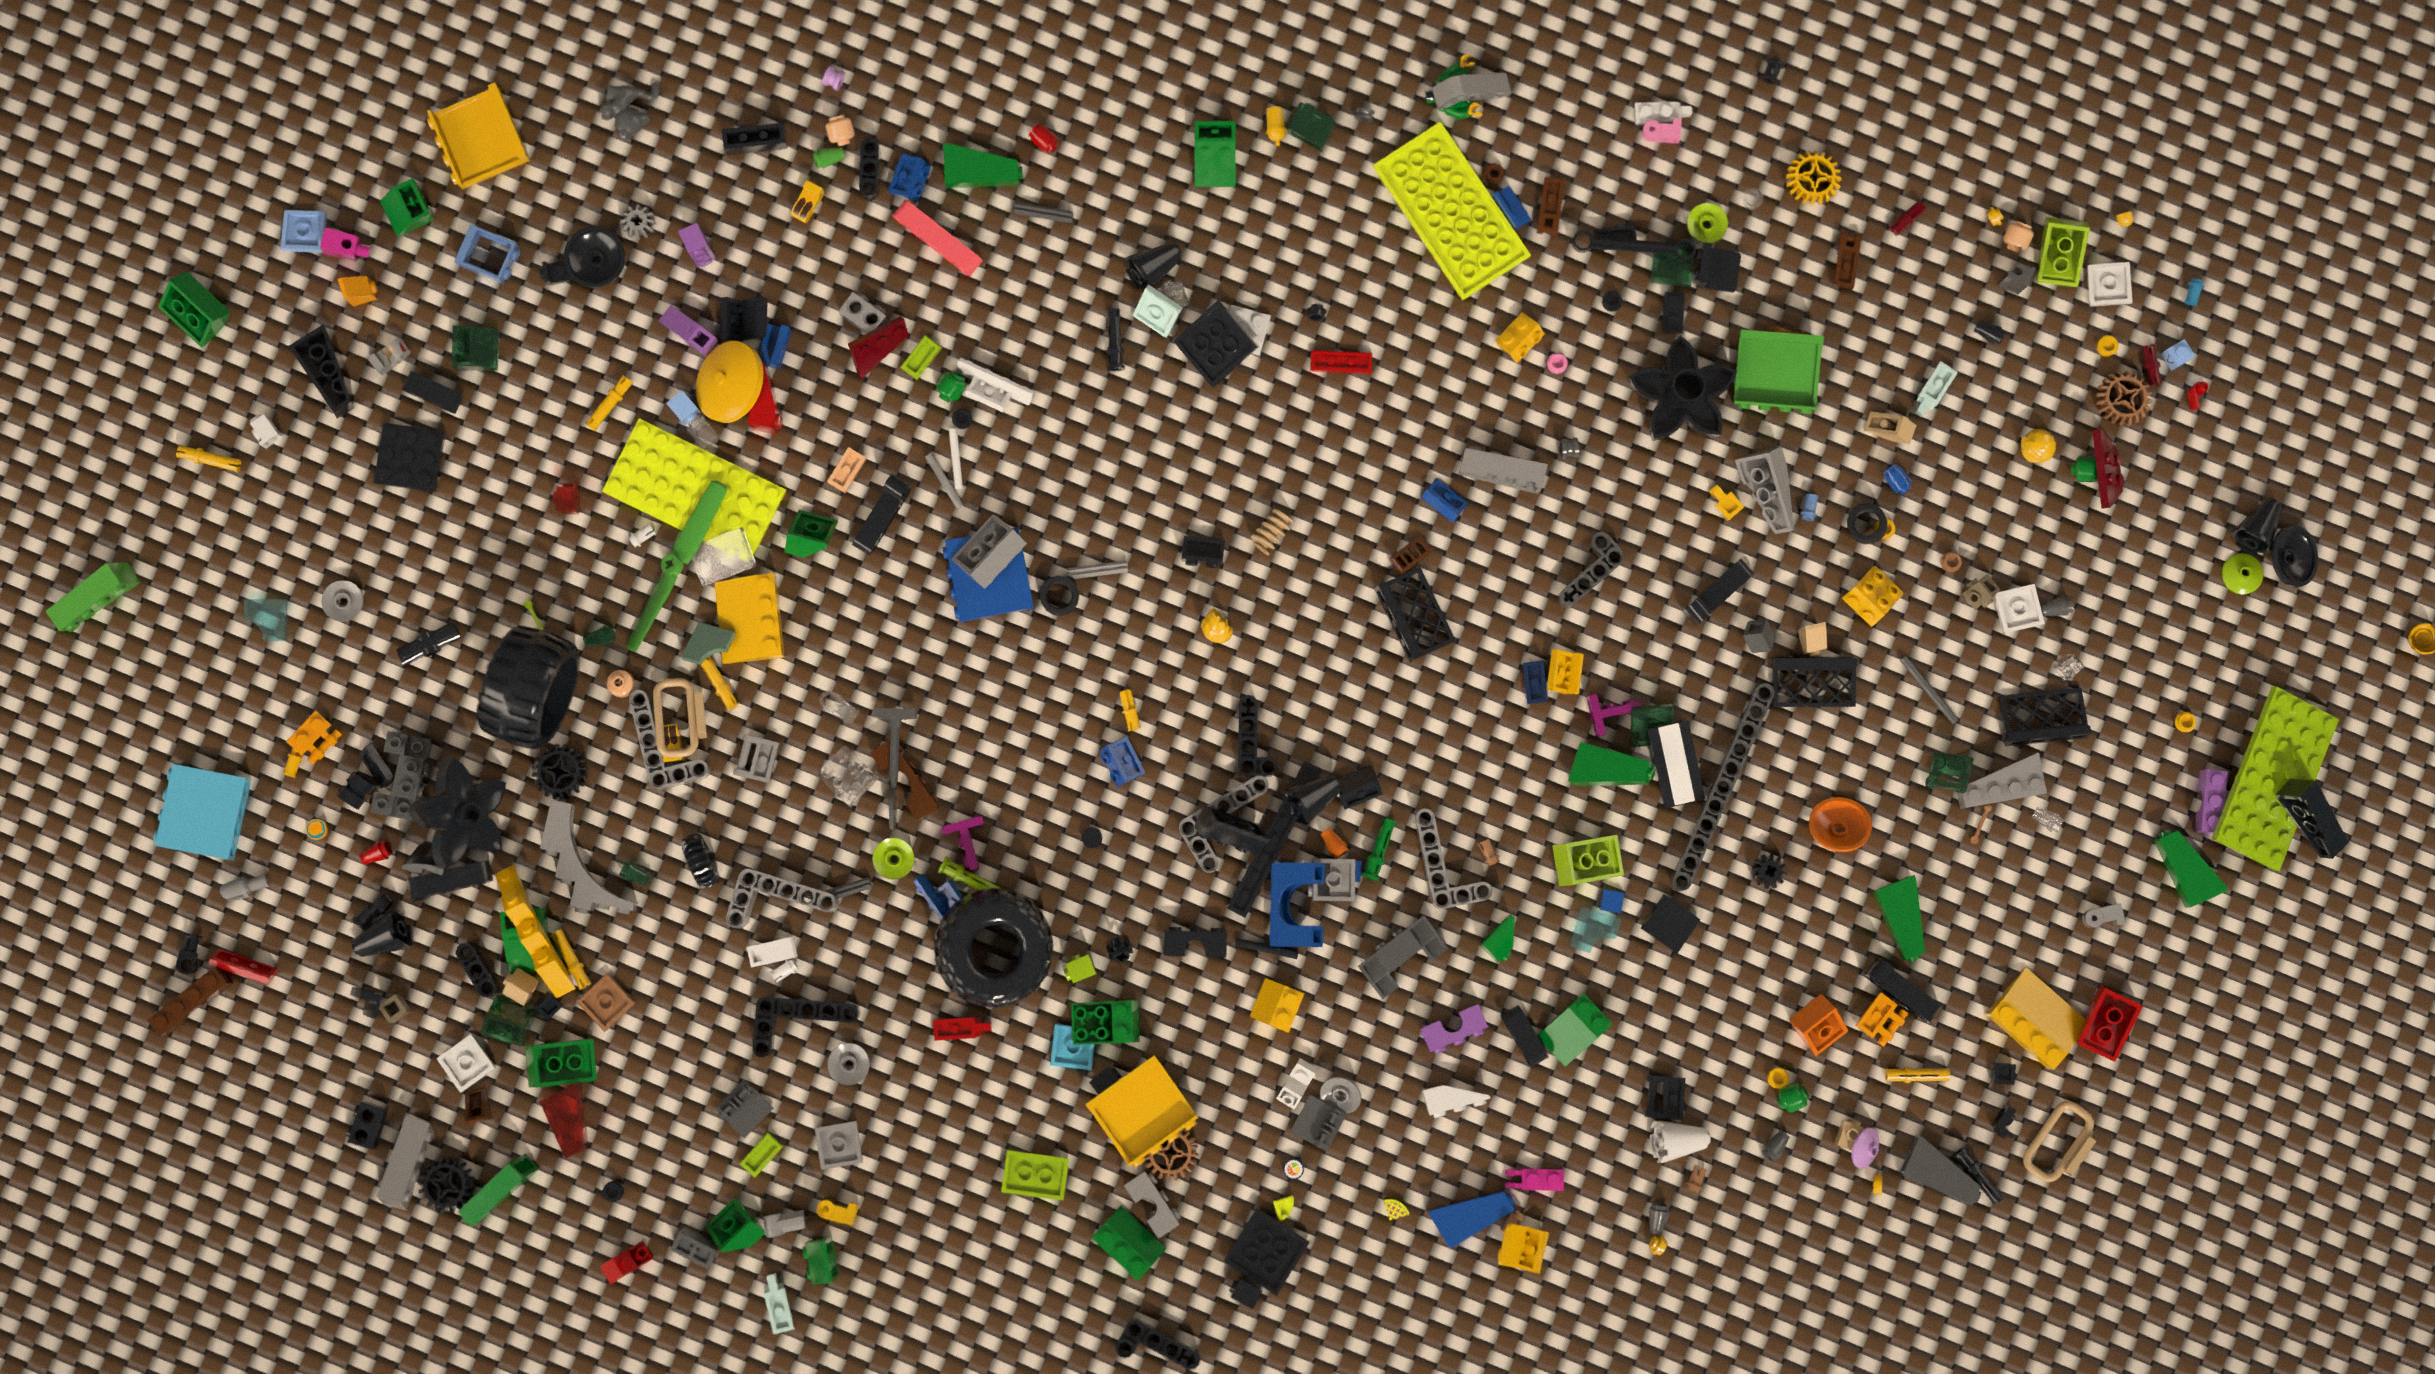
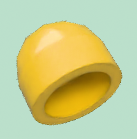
[2116,211,2133,227]

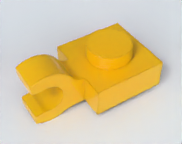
[1709,485,1744,521]

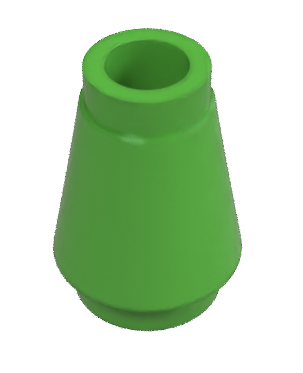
[813,147,844,169]

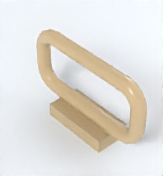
[653,678,707,758]
[2023,1101,2096,1182]

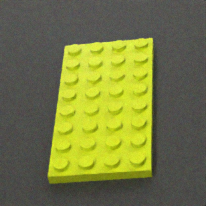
[1372,122,1531,301]
[602,419,787,564]

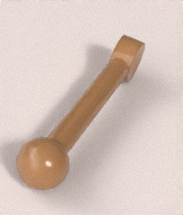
[1970,804,1992,844]

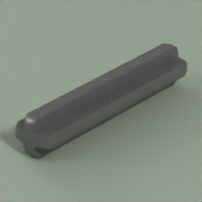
[1013,202,1074,223]
[811,878,872,903]

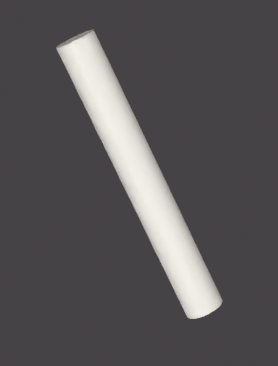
[949,428,963,490]

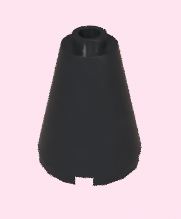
[1123,243,1182,293]
[2231,498,2282,556]
[1282,775,1341,827]
[352,909,414,957]

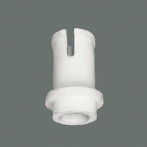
[628,523,656,547]
[770,959,798,983]

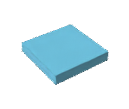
[1050,1024,1095,1070]

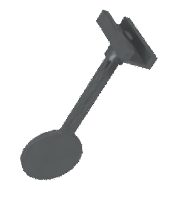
[874,708,917,830]

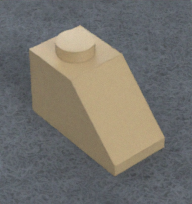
[1864,411,1917,444]
[1798,622,1827,657]

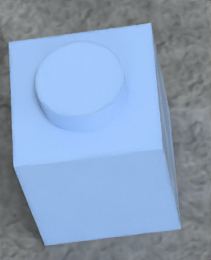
[2161,339,2195,371]
[666,390,700,425]

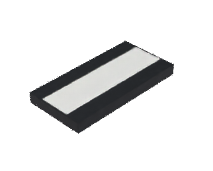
[1647,719,1705,809]

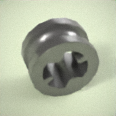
[1355,107,1374,123]

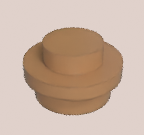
[1941,552,1962,572]

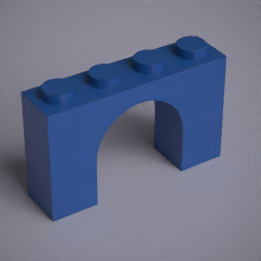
[1269,863,1325,947]

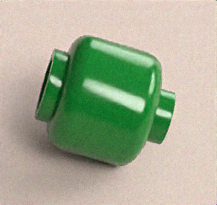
[936,371,966,403]
[2071,456,2098,482]
[1777,1082,1810,1113]

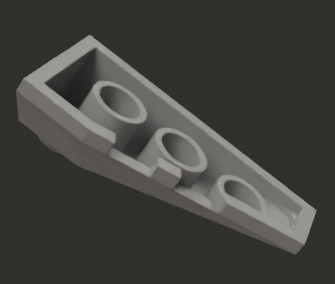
[1735,446,1794,534]

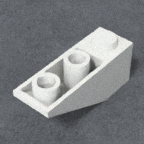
[1422,1085,1490,1118]

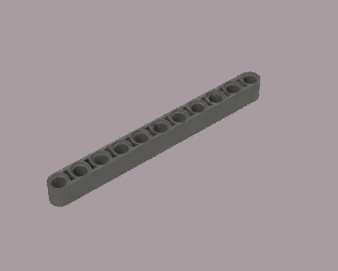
[1670,683,1774,892]

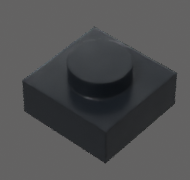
[533,991,563,1020]
[1992,1062,2016,1085]

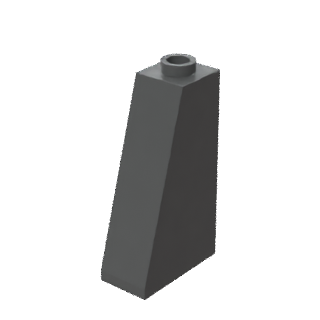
[1899,1135,1981,1206]

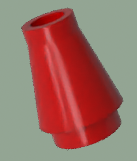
[359,840,393,865]

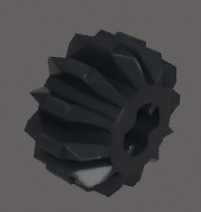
[1751,854,1787,889]

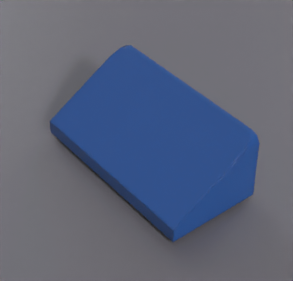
[1421,478,1469,522]

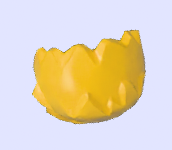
[2021,429,2056,463]
[1201,608,1233,643]

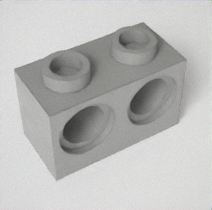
[838,292,888,334]

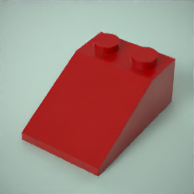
[747,363,783,435]
[2076,985,2143,1062]

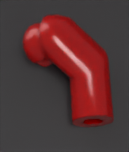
[2187,381,2209,411]

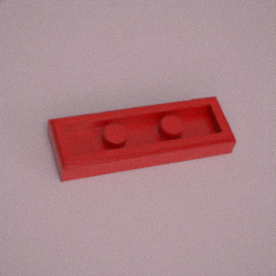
[1310,350,1372,374]
[209,949,278,984]

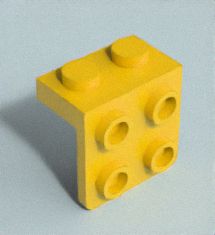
[1842,566,1903,627]
[1498,1223,1549,1274]

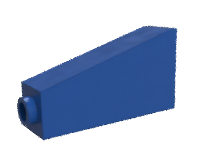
[1427,1191,1515,1249]

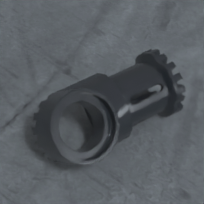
[351,894,394,930]
[176,932,203,975]

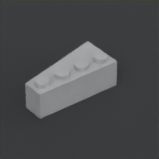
[1956,752,2047,809]
[376,1116,434,1211]

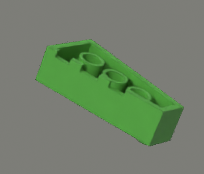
[46,562,141,632]

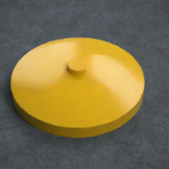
[696,341,763,423]

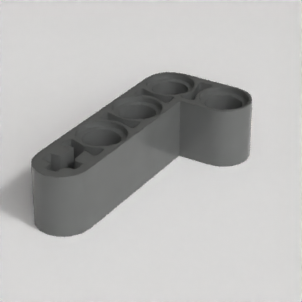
[1558,532,1624,608]

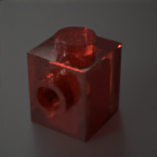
[553,483,581,515]

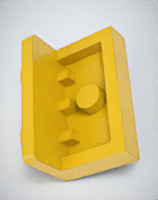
[1494,312,1544,363]
[1547,649,1584,694]

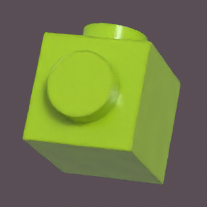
[1063,954,1097,983]

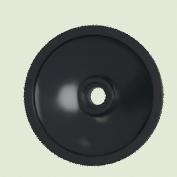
[563,227,626,288]
[2271,525,2318,587]

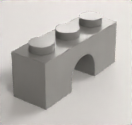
[1124,1171,1181,1239]

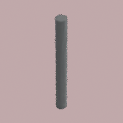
[1900,656,1959,725]

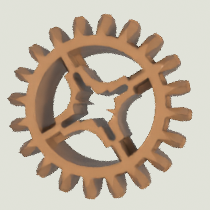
[2096,371,2153,426]
[1144,1129,1199,1181]

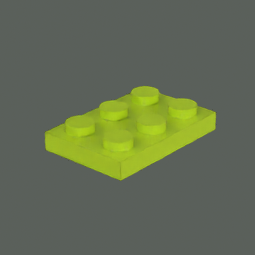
[1001,1150,1069,1200]

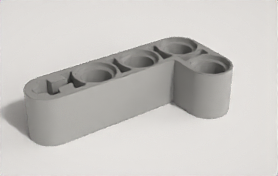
[1432,73,1512,109]

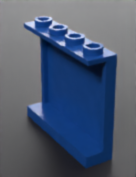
[942,527,1034,624]

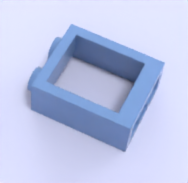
[454,225,520,284]

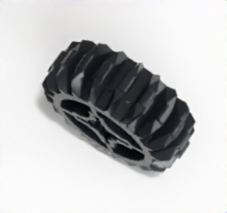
[532,744,589,800]
[681,833,720,889]
[418,1156,476,1214]

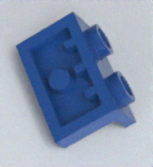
[888,154,931,203]
[1100,736,1145,787]

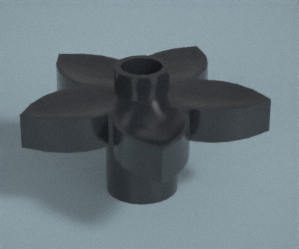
[1627,335,1737,441]
[406,757,506,869]

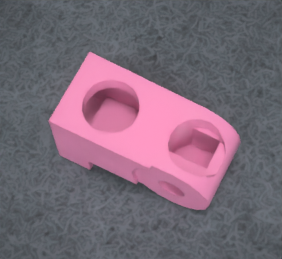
[1642,118,1682,143]

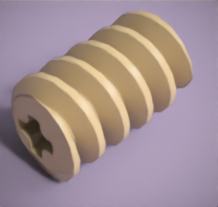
[1251,509,1295,556]

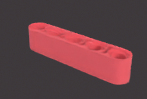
[892,200,983,277]

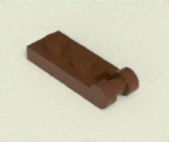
[1537,177,1565,236]
[1832,230,1862,290]

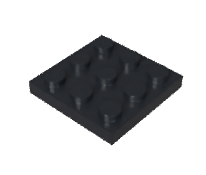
[1173,300,1259,388]
[373,422,446,493]
[1223,1208,1310,1296]

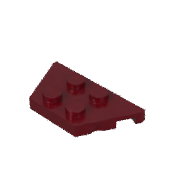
[2092,429,2124,509]

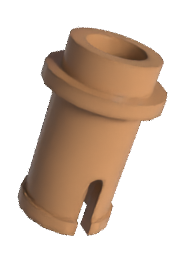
[1477,839,1500,866]
[1686,1165,1707,1193]
[1500,1209,1525,1232]

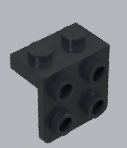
[1693,242,1741,293]
[720,297,768,342]

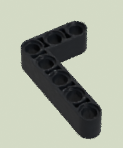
[752,997,860,1058]

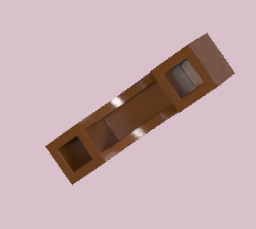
[870,739,939,822]
[147,967,234,1037]

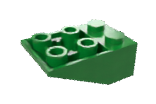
[1195,121,1236,187]
[500,908,549,974]
[1071,1000,1140,1045]

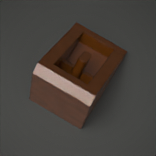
[465,1087,493,1124]

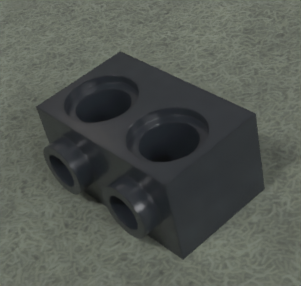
[347,1101,389,1150]

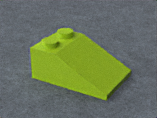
[2037,217,2090,287]
[1552,835,1624,886]

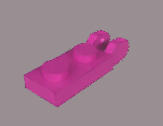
[1505,1168,1564,1191]

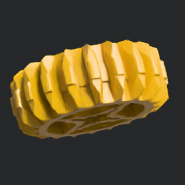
[1786,150,1842,206]

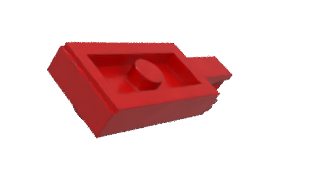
[933,1017,992,1041]

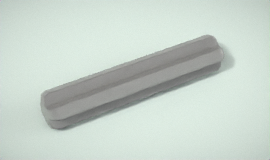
[1067,561,1128,580]

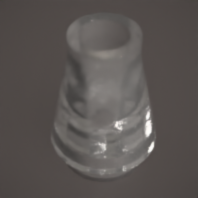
[2031,807,2065,833]

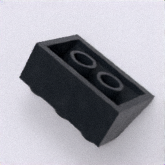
[1194,805,1270,853]

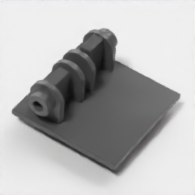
[715,1079,774,1138]
[1290,1095,1346,1151]

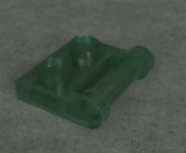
[1925,752,1974,793]

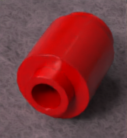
[1028,123,1059,154]

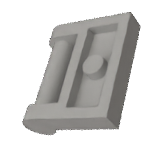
[733,734,780,783]

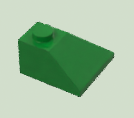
[785,510,838,558]
[1479,914,1515,962]
[704,1198,766,1252]

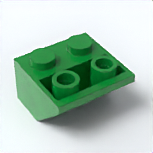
[380,178,435,238]

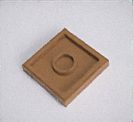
[576,973,636,1032]

